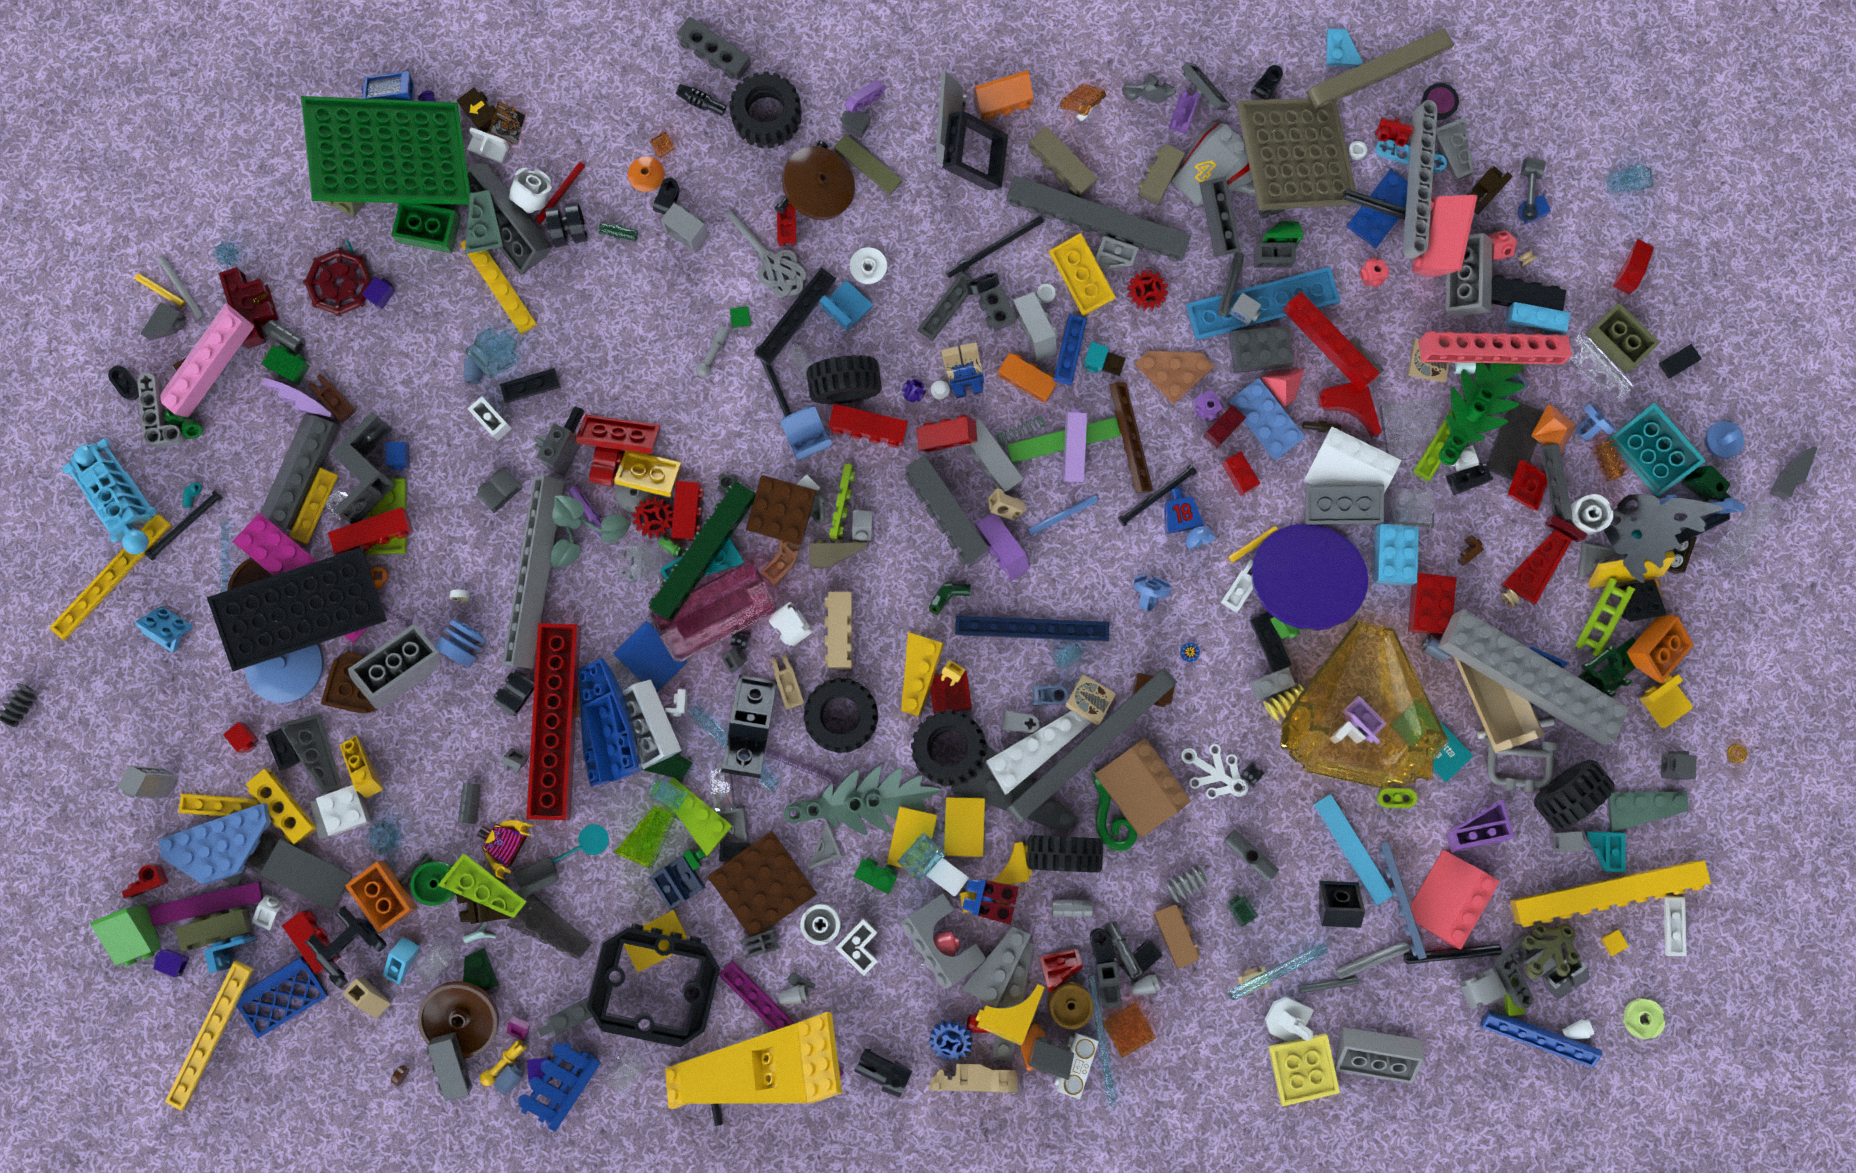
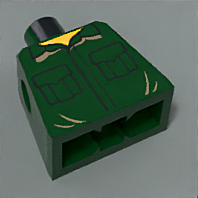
[1681,465,1731,502]

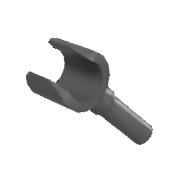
[787,972,816,989]

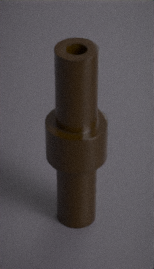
[1302,421,1342,433]

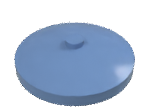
[244,644,324,703]

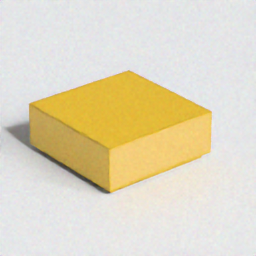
[1600,929,1629,956]

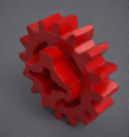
[1127,270,1168,311]
[632,497,673,539]

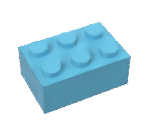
[1373,524,1419,586]

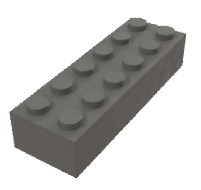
[904,455,989,568]

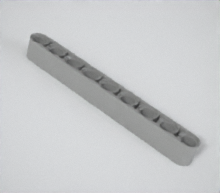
[1403,100,1438,260]

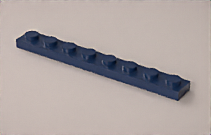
[955,616,1110,642]

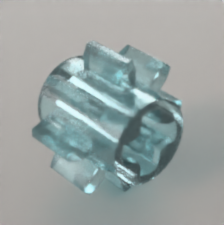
[213,241,239,266]

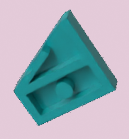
[1585,831,1626,872]

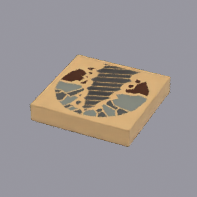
[1408,338,1450,383]
[1065,674,1116,726]

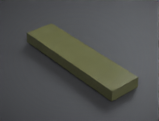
[834,134,902,195]

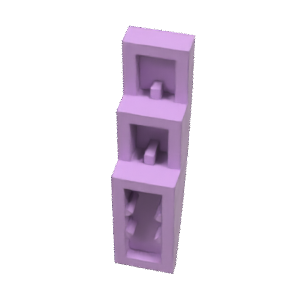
[262,377,337,421]

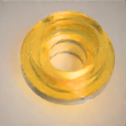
[1727,744,1747,764]

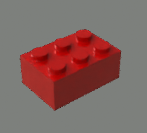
[1408,573,1457,636]

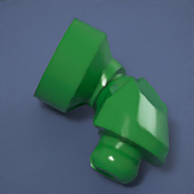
[164,409,203,439]

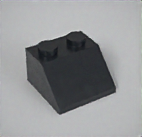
[1319,881,1365,928]

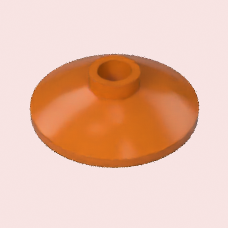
[628,156,665,192]

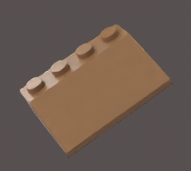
[1095,737,1192,838]

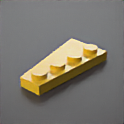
[901,632,945,717]

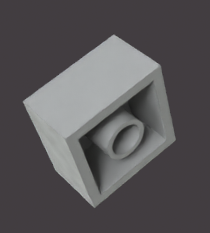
[661,203,708,253]

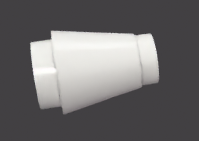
[1561,1019,1594,1040]

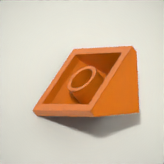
[1531,404,1576,454]

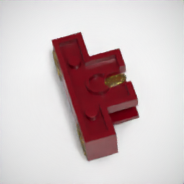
[218,267,279,349]

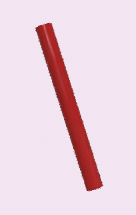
[535,162,585,225]

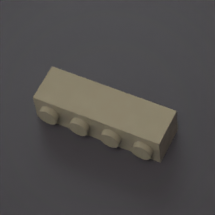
[1029,126,1097,198]

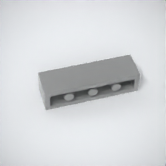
[964,418,1024,494]
[117,765,179,799]

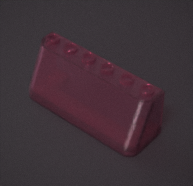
[650,559,777,662]

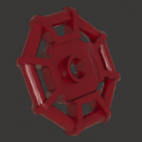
[303,248,373,317]

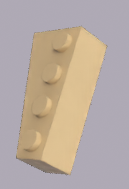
[825,592,852,670]

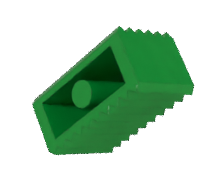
[261,345,310,385]

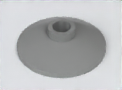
[616,485,654,512]

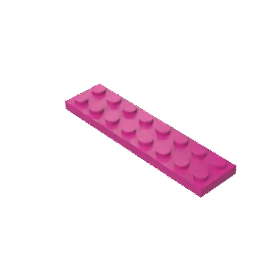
[232,513,369,643]

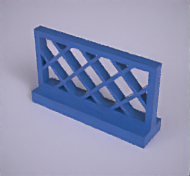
[236,956,328,1039]

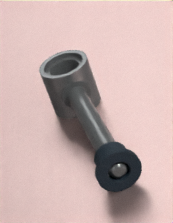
[1520,157,1546,220]

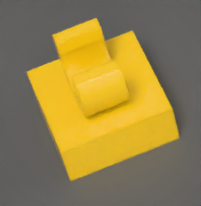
[941,660,966,686]

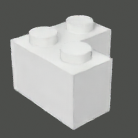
[836,918,878,976]

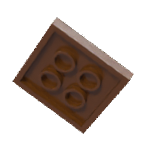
[746,475,817,546]

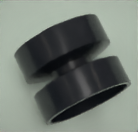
[546,202,588,248]

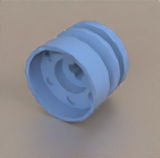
[434,619,487,668]

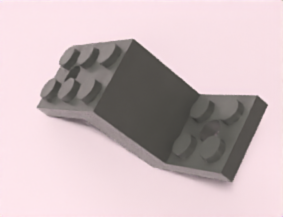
[331,412,395,524]

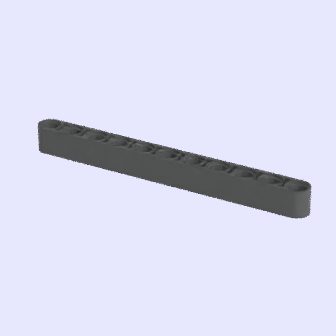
[1006,667,1177,824]

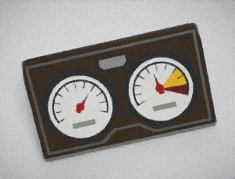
[1667,537,1697,574]

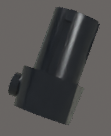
[854,1049,912,1098]

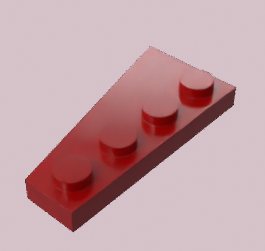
[1501,530,1573,605]

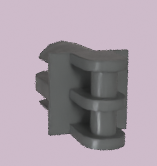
[740,929,781,959]

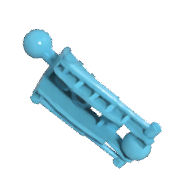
[62,438,158,554]

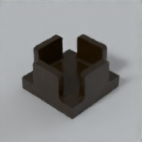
[1466,166,1513,215]

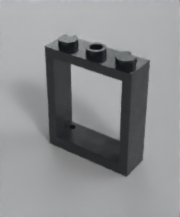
[942,110,1008,190]

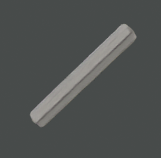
[1335,941,1410,979]

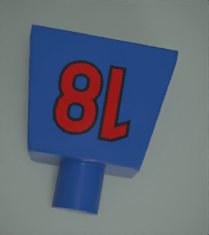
[1164,488,1204,534]

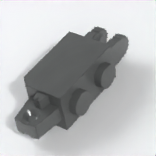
[538,997,593,1037]

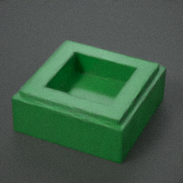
[730,306,751,328]

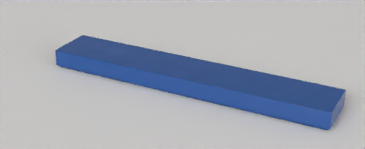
[1480,1009,1603,1068]

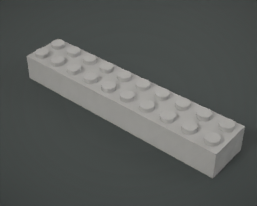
[1438,609,1629,745]

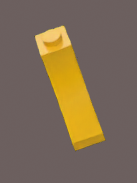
[975,984,1045,1046]

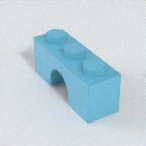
[1505,302,1570,335]

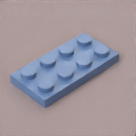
[1229,378,1306,461]

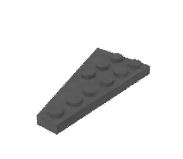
[951,746,1078,833]

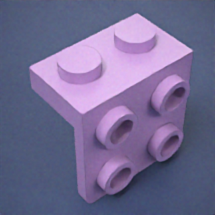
[1342,696,1387,744]

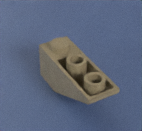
[809,539,868,569]

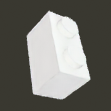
[468,396,512,441]

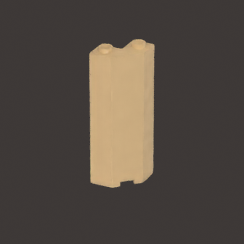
[1454,628,1545,753]

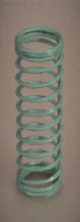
[997,415,1045,445]

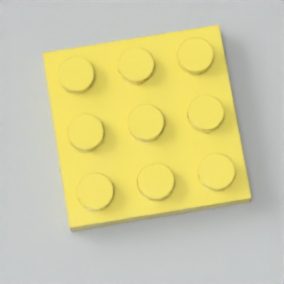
[1268,1033,1340,1106]

